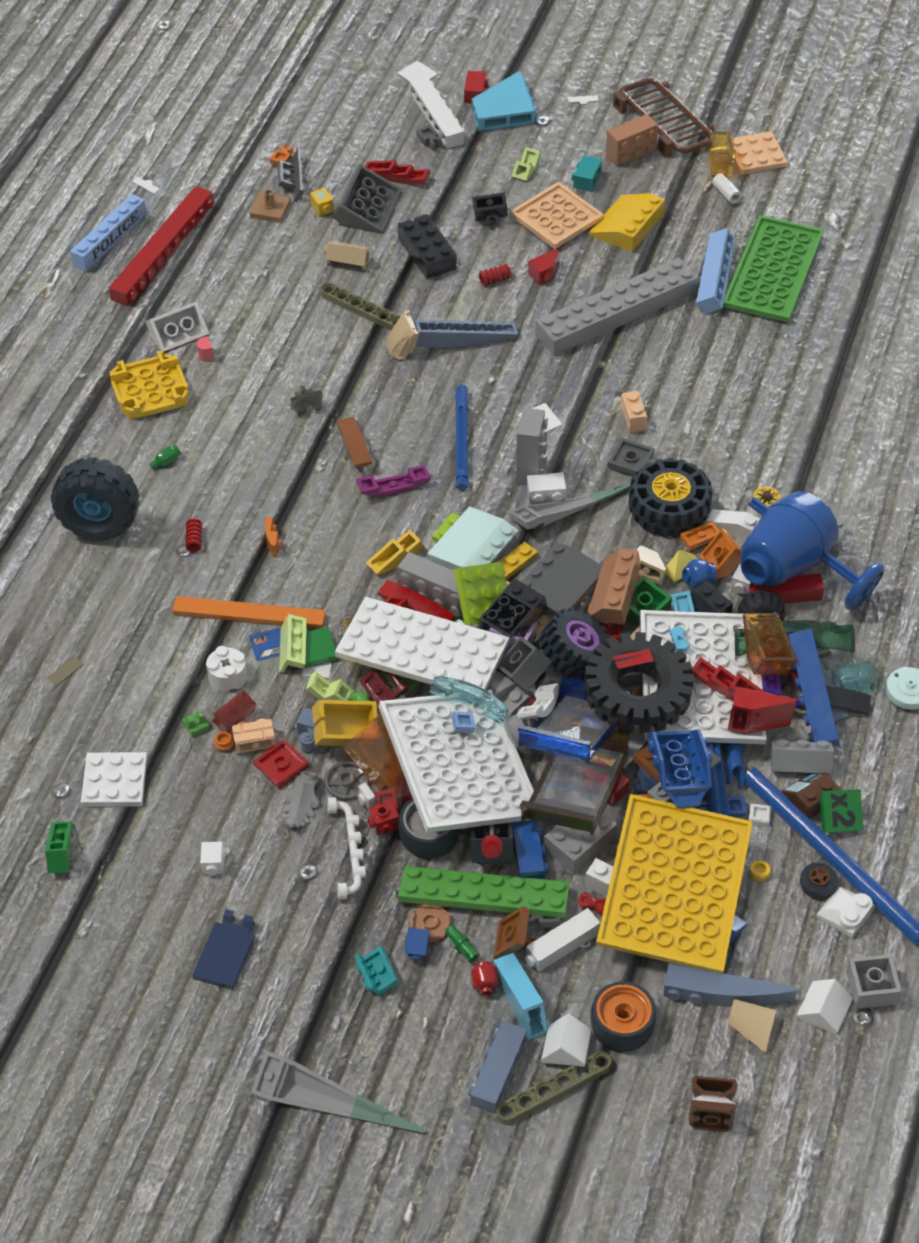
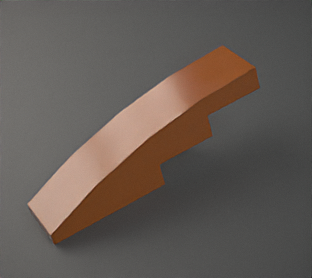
[336,417,372,468]

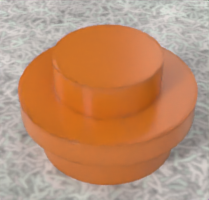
[214,732,234,751]

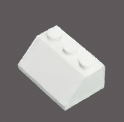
[145,301,209,351]

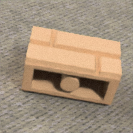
[621,391,647,433]
[232,718,276,754]

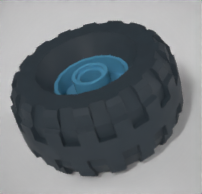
[51,457,139,541]

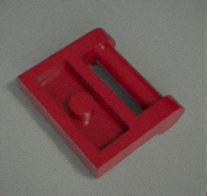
[359,668,409,706]

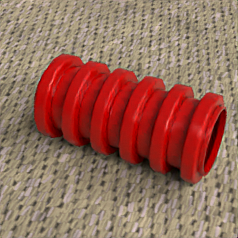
[479,263,511,286]
[185,518,202,552]

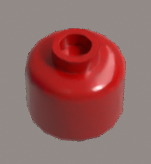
[471,961,500,995]

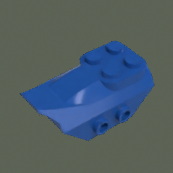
[646,729,712,808]

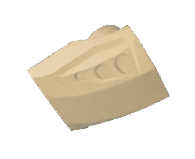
[385,310,419,360]

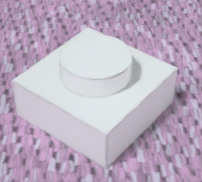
[357,782,376,811]

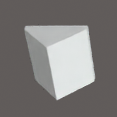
[796,979,853,1035]
[541,1013,592,1067]

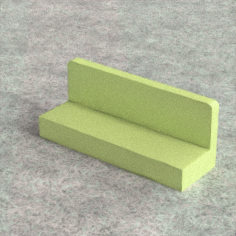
[279,614,307,673]

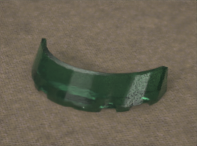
[734,620,855,656]

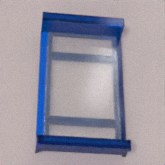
[518,676,631,763]

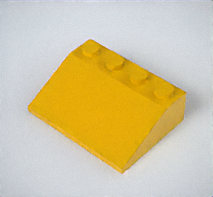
[589,193,665,252]

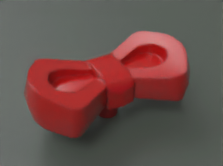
[578,891,606,915]

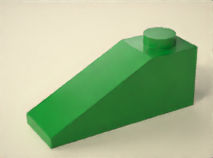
[45,821,72,874]

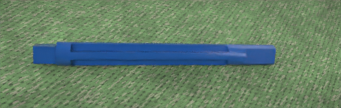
[455,384,468,491]

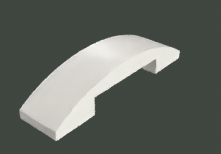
[517,683,559,720]

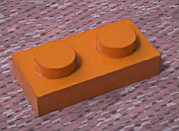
[680,521,720,551]

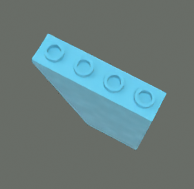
[472,71,537,131]

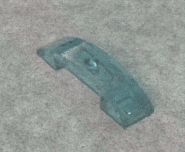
[429,677,508,724]

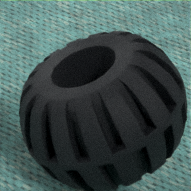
[737,589,785,625]

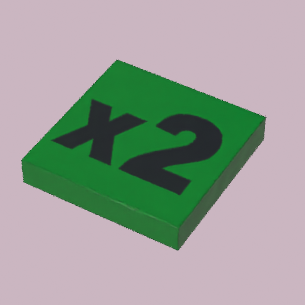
[820,789,863,833]

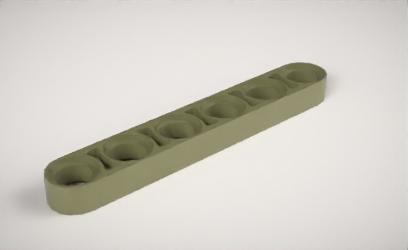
[321,283,400,331]
[496,1051,611,1125]

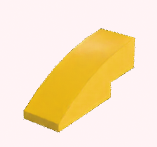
[366,529,425,575]

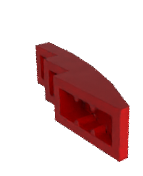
[364,160,431,184]
[377,580,455,621]
[692,657,765,700]

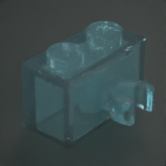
[831,658,877,692]

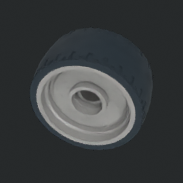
[398,798,460,859]

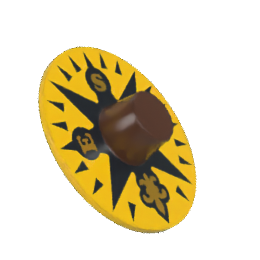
[753,487,781,507]

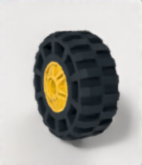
[629,458,713,537]

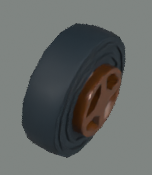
[800,862,838,899]

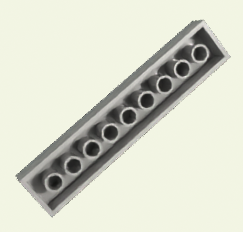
[535,258,698,356]

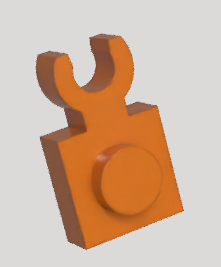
[270,143,294,166]

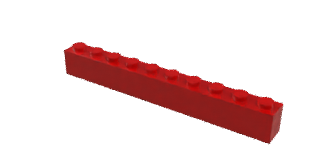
[109,186,214,306]

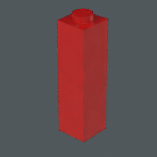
[749,574,824,604]

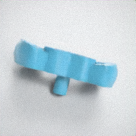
[669,627,690,652]

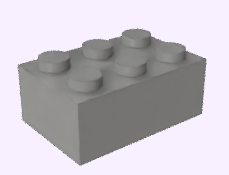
[544,800,617,875]

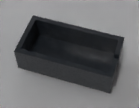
[398,214,457,279]

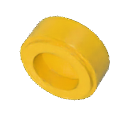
[749,860,771,882]

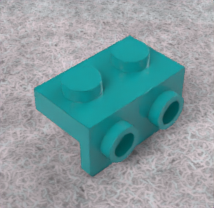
[354,946,400,996]

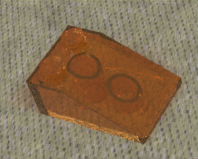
[743,613,798,675]

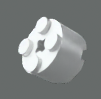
[206,646,247,692]

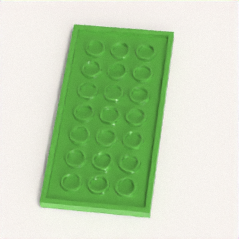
[723,215,824,323]

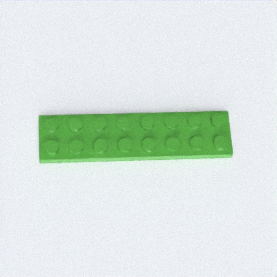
[398,866,570,918]

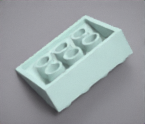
[427,506,518,570]

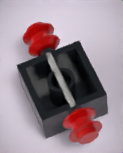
[471,822,513,865]

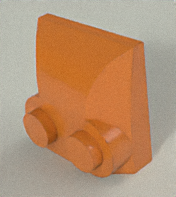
[699,528,741,579]

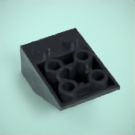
[479,578,548,638]

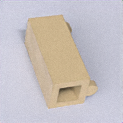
[324,241,370,270]

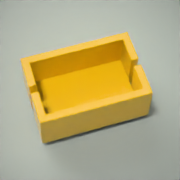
[312,700,379,747]

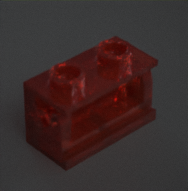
[212,689,256,732]

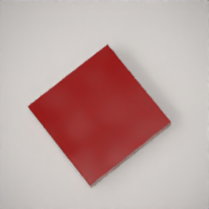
[253,739,310,789]

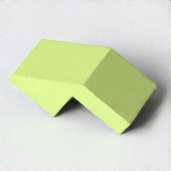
[512,147,542,181]
[306,672,354,700]

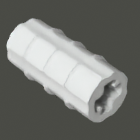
[712,173,742,204]

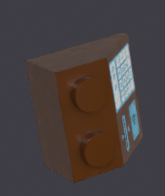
[781,773,840,818]

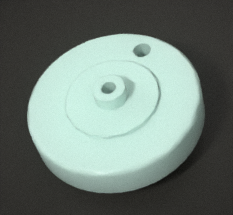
[885,667,919,710]

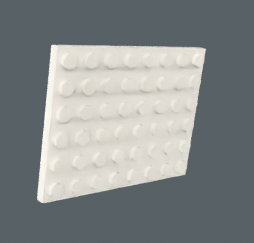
[640,610,767,744]
[378,690,534,833]

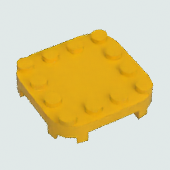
[110,351,189,420]

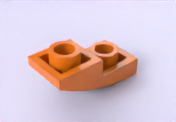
[265,517,282,558]

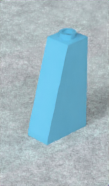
[493,953,548,1040]

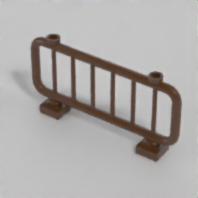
[612,78,716,158]

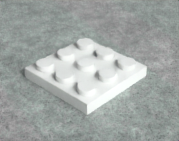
[81,752,147,807]

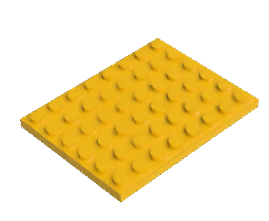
[596,794,753,974]

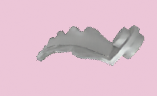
[283,771,319,827]

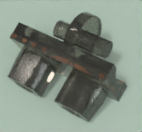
[290,385,322,416]

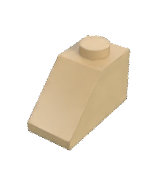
[637,546,666,585]

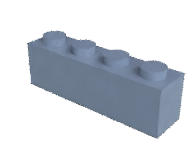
[468,1021,527,1114]

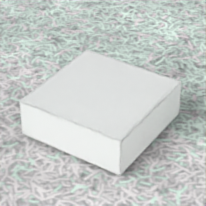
[749,804,771,827]

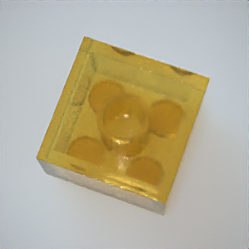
[708,131,736,178]

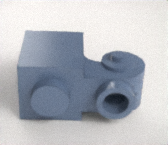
[297,707,321,752]

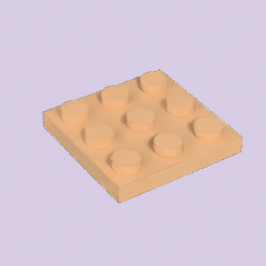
[726,131,787,175]

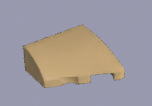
[727,999,776,1054]

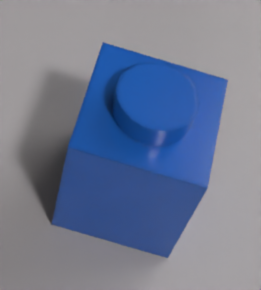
[404,927,431,960]

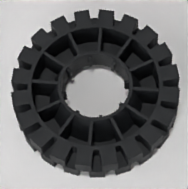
[583,632,694,733]

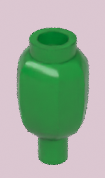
[149,445,181,470]

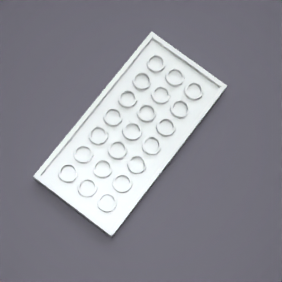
[335,597,510,699]

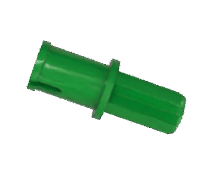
[445,925,480,963]

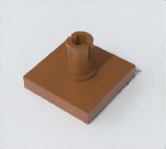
[493,906,536,959]

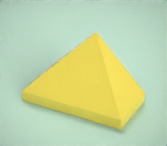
[665,550,697,584]

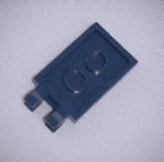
[192,909,256,990]

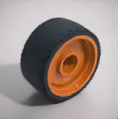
[590,981,656,1052]

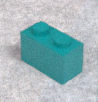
[571,155,602,192]

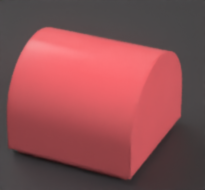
[197,336,214,362]

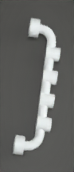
[327,797,366,900]

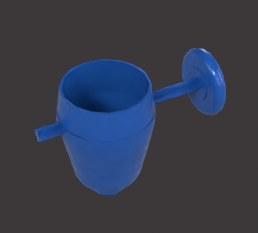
[740,491,885,610]

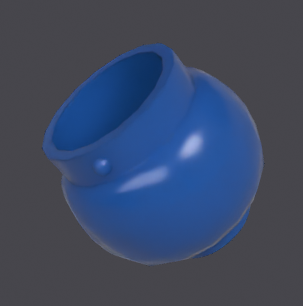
[682,559,717,590]

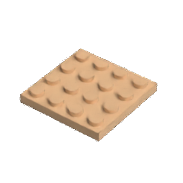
[510,182,604,249]

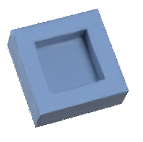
[452,712,476,733]

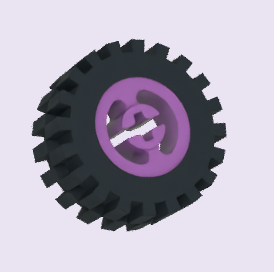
[539,608,611,680]

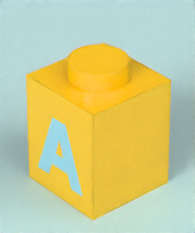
[310,188,334,217]

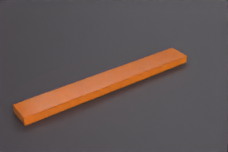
[172,596,326,629]

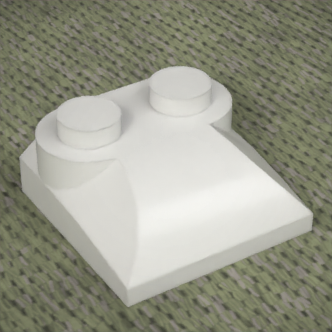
[816,886,875,938]

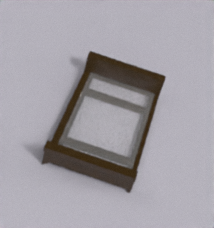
[520,722,630,835]

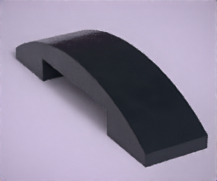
[791,684,871,715]

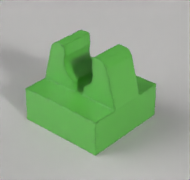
[182,711,209,737]

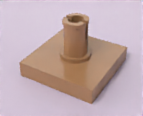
[249,189,291,223]

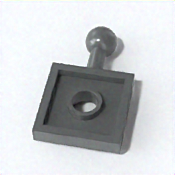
[607,438,655,476]

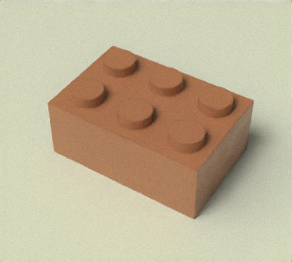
[606,114,658,167]

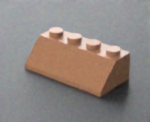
[588,549,641,624]

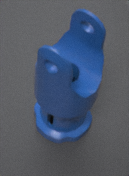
[726,743,744,789]

